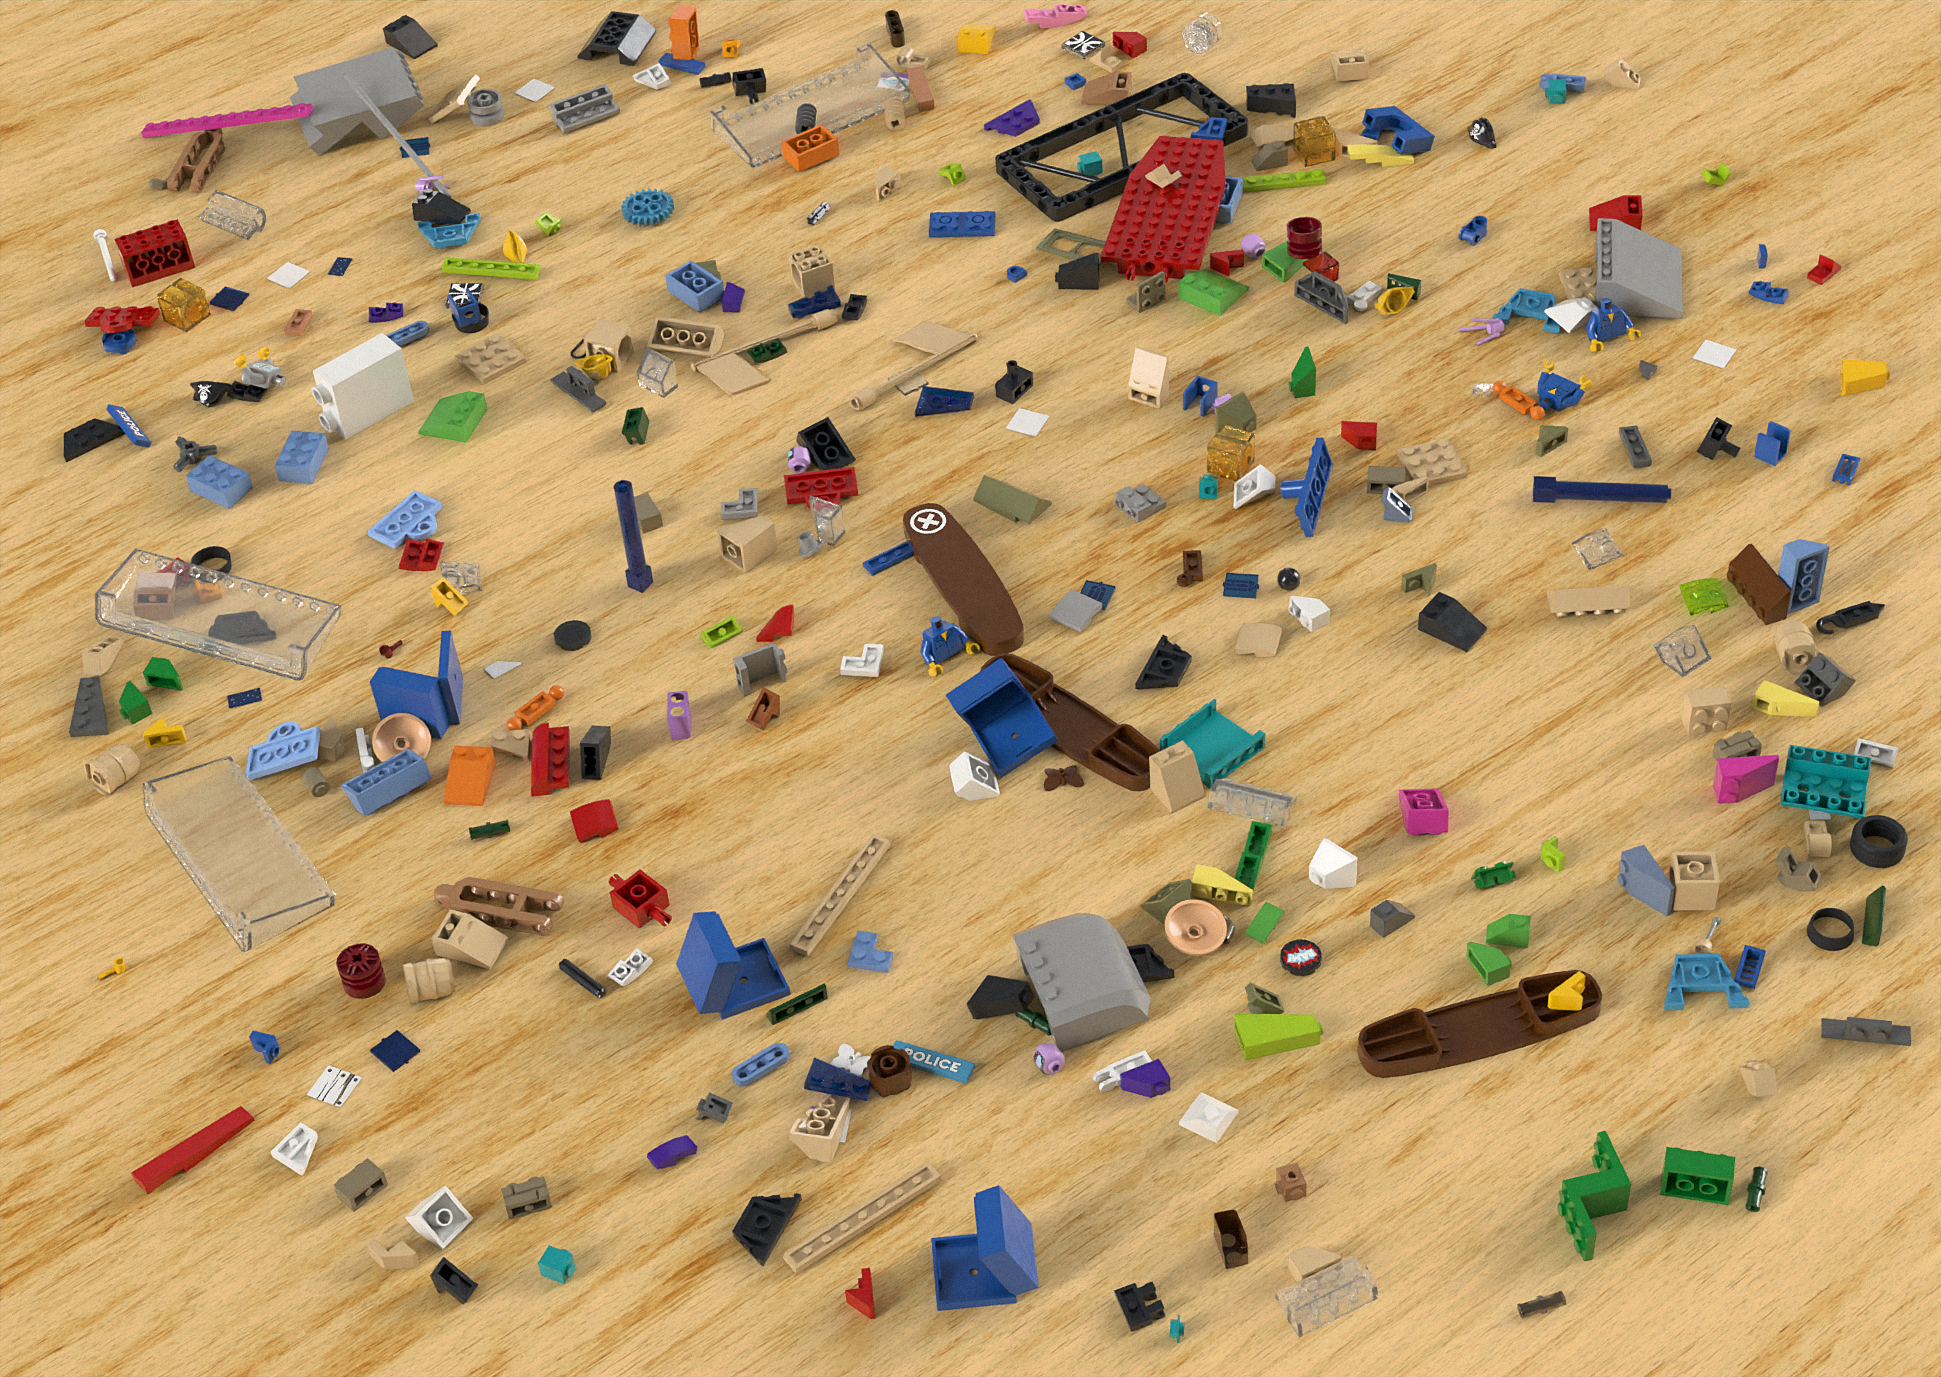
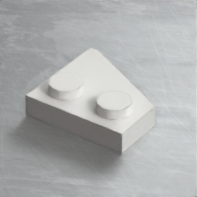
[633,63,671,90]
[271,1123,318,1176]

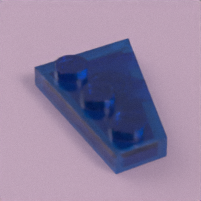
[788,285,841,318]
[915,386,974,417]
[804,1057,872,1101]

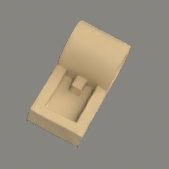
[896,46,930,70]
[1803,821,1831,857]

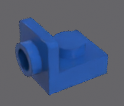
[249,1030,280,1064]

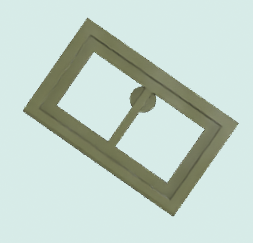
[1036,228,1106,266]

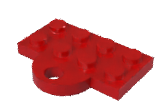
[84,306,160,333]
[784,467,859,512]

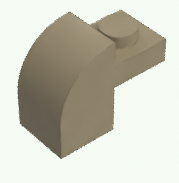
[1775,847,1822,891]

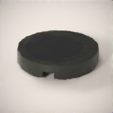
[554,620,592,651]

